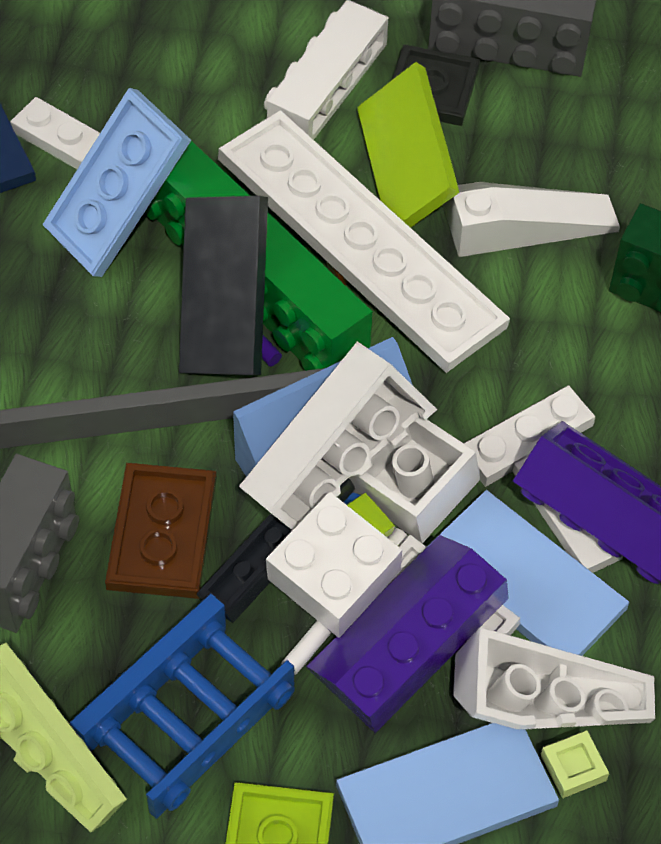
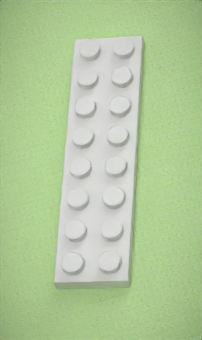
[218,110,510,373]

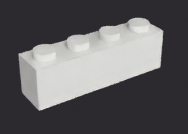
[264,0,388,140]

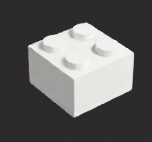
[349,416,480,543]
[266,492,403,638]

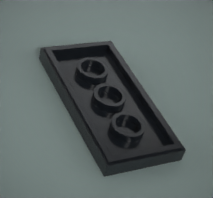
[179,196,268,375]

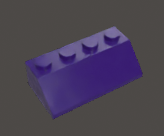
[513,421,661,584]
[307,535,509,733]

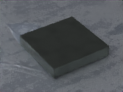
[392,44,480,126]

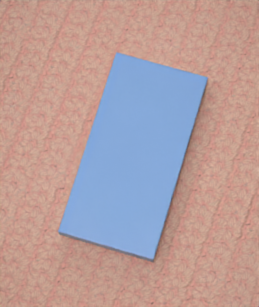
[42,88,191,277]
[427,490,629,656]
[336,723,559,844]

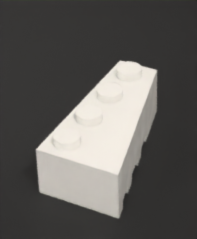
[239,342,437,530]

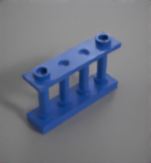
[70,594,295,819]

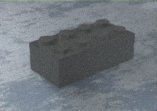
[428,0,596,77]

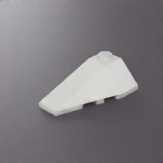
[443,182,620,257]
[454,627,655,730]

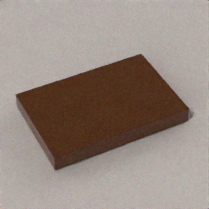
[105,463,217,599]

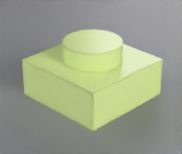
[541,731,609,798]

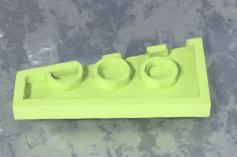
[0,643,127,832]

